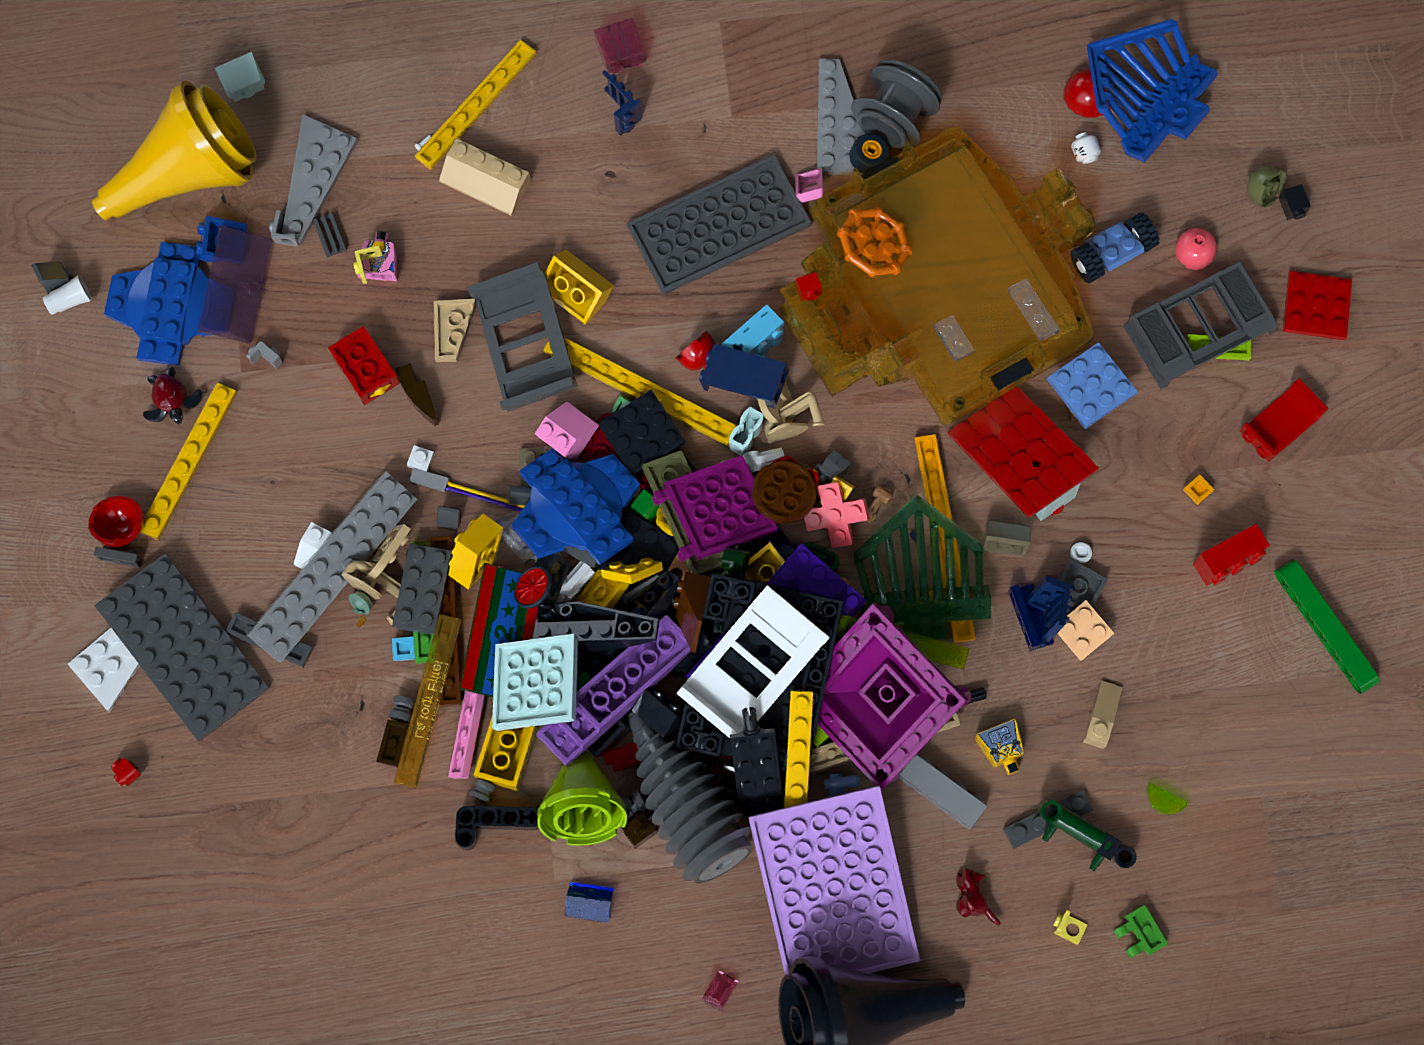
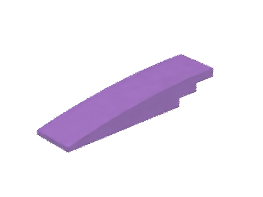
[536,615,691,767]

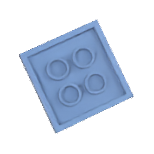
[1047,342,1138,430]

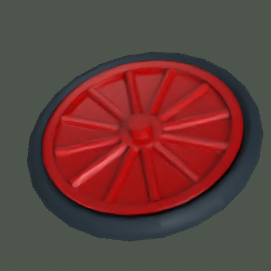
[514,566,552,609]

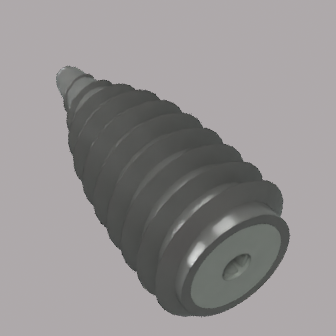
[628,712,753,884]

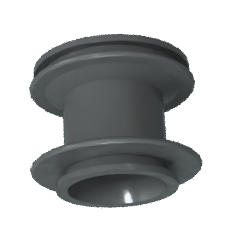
[851,59,942,148]

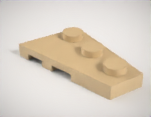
[434,299,476,363]

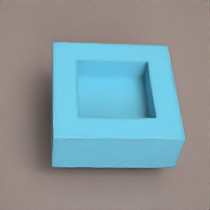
[392,637,415,661]

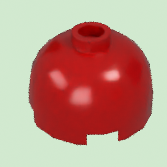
[675,330,716,371]

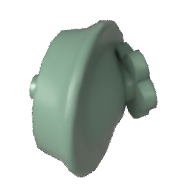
[349,591,372,614]

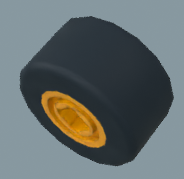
[849,133,889,174]

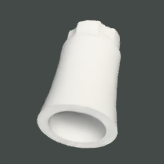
[43,275,92,315]

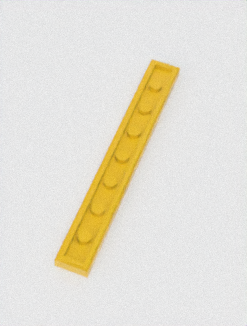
[415,39,536,170]

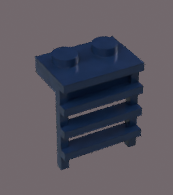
[602,70,642,136]
[1026,575,1074,648]

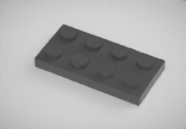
[392,544,452,635]

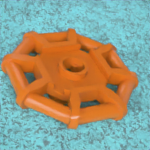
[837,206,912,278]

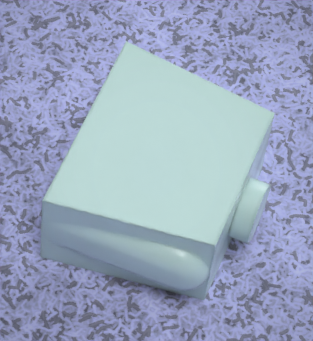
[215,52,265,102]

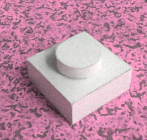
[407,446,435,472]

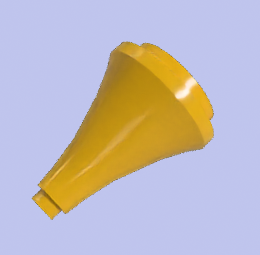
[92,81,257,221]

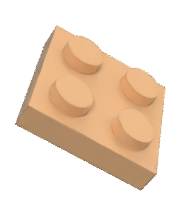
[1057,600,1114,661]

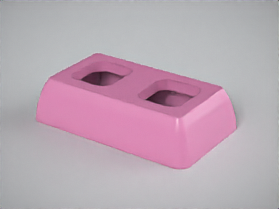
[795,168,823,202]

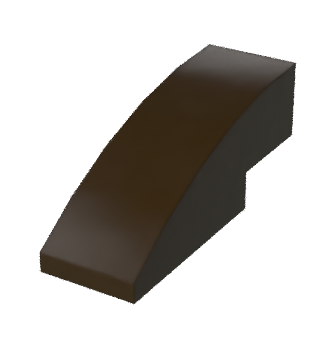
[394,364,439,426]

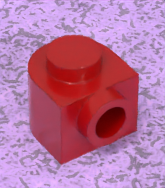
[111,757,142,786]

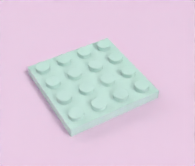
[492,634,578,731]

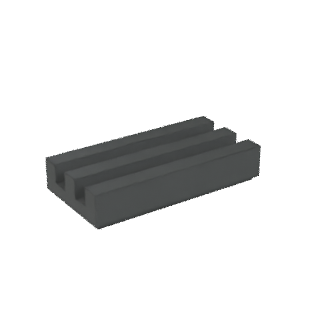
[313,212,347,258]

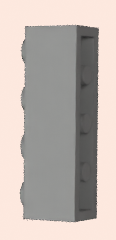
[899,755,987,831]

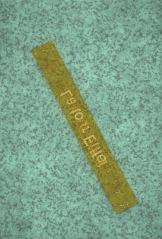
[394,614,462,789]

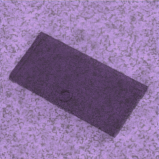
[197,226,272,344]

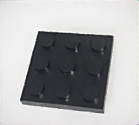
[598,389,686,476]
[597,512,679,589]

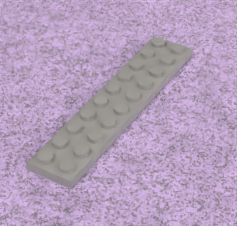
[246,471,417,663]

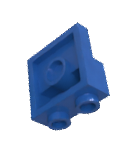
[195,216,247,265]

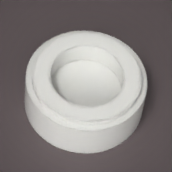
[1070,542,1092,564]

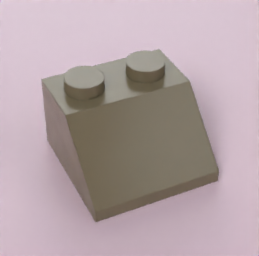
[982,519,1030,557]

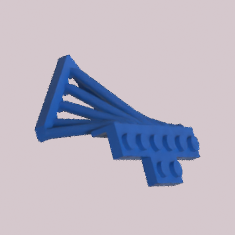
[1087,19,1218,163]

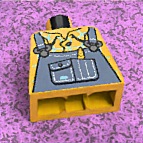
[975,719,1024,775]

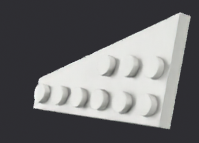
[68,628,140,713]

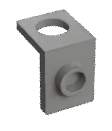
[270,210,299,247]

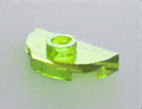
[1146,782,1189,815]

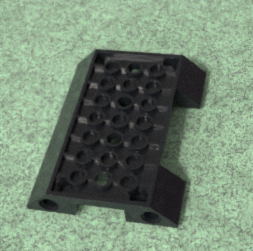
[676,574,843,771]

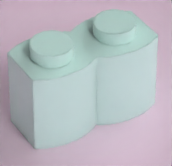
[729,407,763,456]

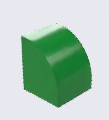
[631,490,659,525]

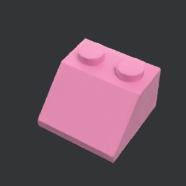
[535,402,599,460]

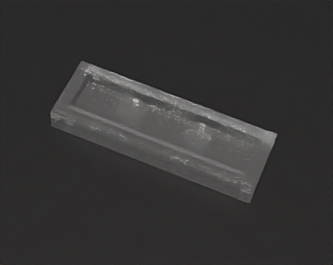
[1007,278,1060,342]

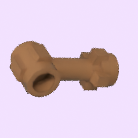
[864,485,894,524]

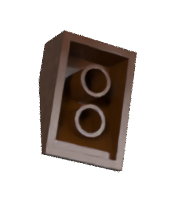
[674,571,711,652]

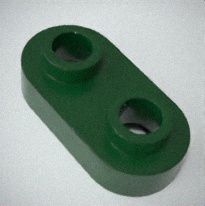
[802,542,839,572]

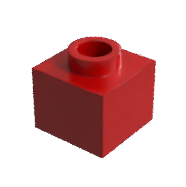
[795,272,822,301]

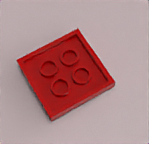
[1282,271,1352,340]

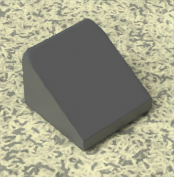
[437,506,461,530]

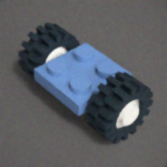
[1070,212,1160,284]

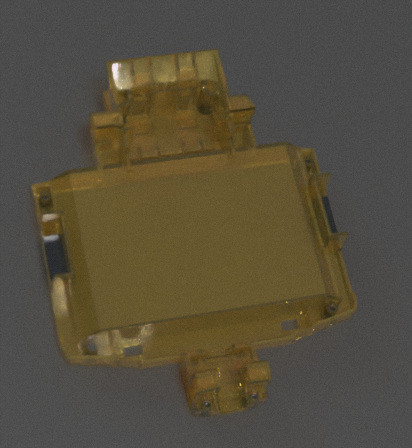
[778,126,1096,426]

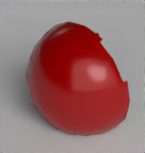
[1063,69,1112,118]
[88,496,143,547]

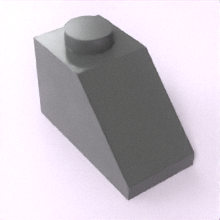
[31,261,73,294]

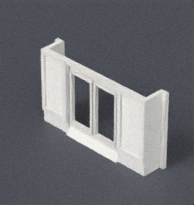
[677,585,830,738]

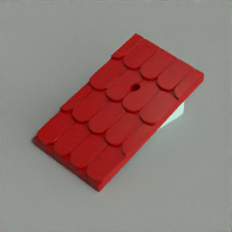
[948,386,1099,521]

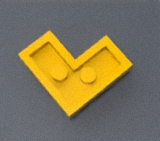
[601,558,663,584]

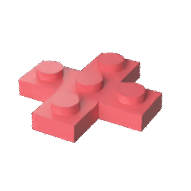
[804,481,870,548]

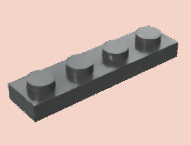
[225,612,313,668]
[1003,790,1093,849]

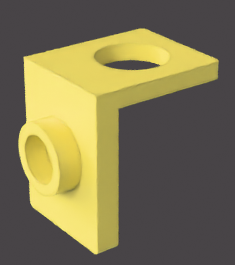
[353,245,382,284]
[1053,910,1087,945]

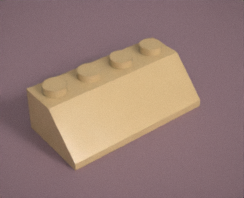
[439,138,531,216]

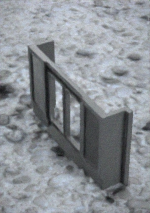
[468,262,578,412]
[1123,262,1278,390]

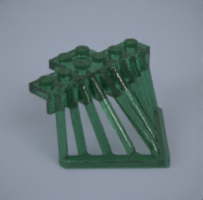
[854,495,991,642]

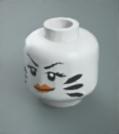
[1071,132,1101,165]

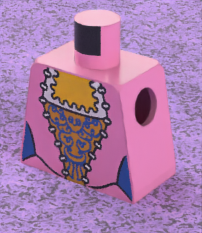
[357,231,397,281]

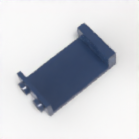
[699,344,789,409]

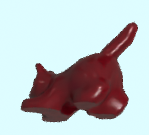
[956,868,1001,925]

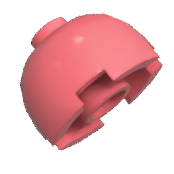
[1175,227,1217,270]

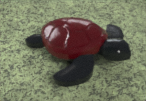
[143,367,203,424]

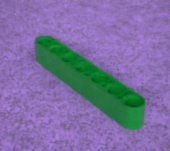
[1274,559,1380,694]

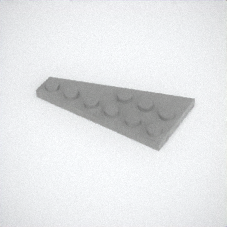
[817,59,865,175]
[282,115,358,245]

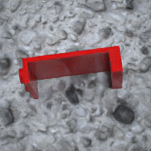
[1240,378,1329,462]

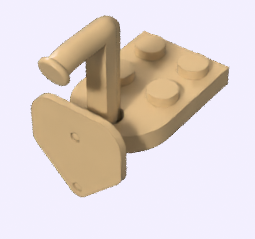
[757,380,825,444]
[341,524,411,625]

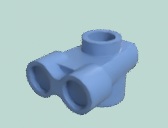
[824,773,860,797]

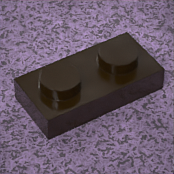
[376,720,410,768]

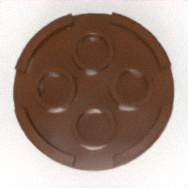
[752,460,817,524]

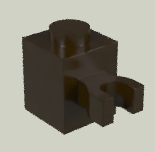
[622,813,657,849]

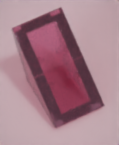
[702,971,739,1012]

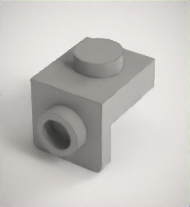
[247,341,283,369]

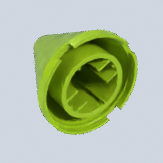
[537,750,627,846]

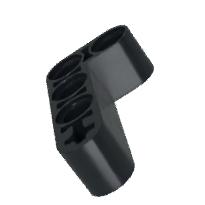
[455,806,539,851]

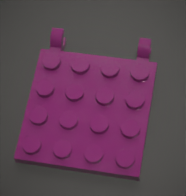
[652,455,778,562]

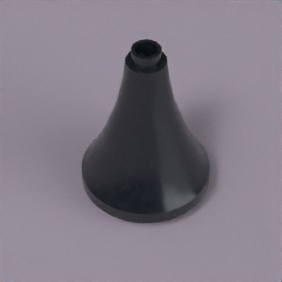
[778,955,965,1045]

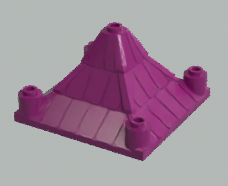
[817,603,971,791]

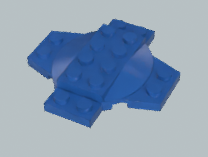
[104,242,236,366]
[512,448,640,565]

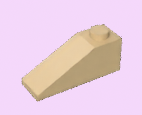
[1083,681,1123,749]

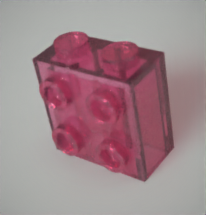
[594,18,646,74]

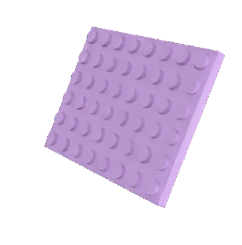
[748,785,920,975]

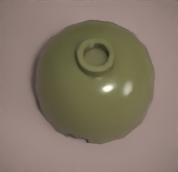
[1247,165,1287,208]

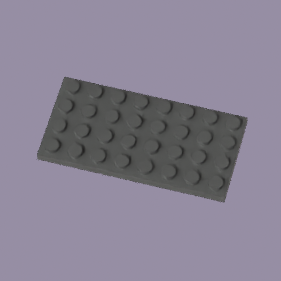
[626,155,811,295]
[94,554,269,742]

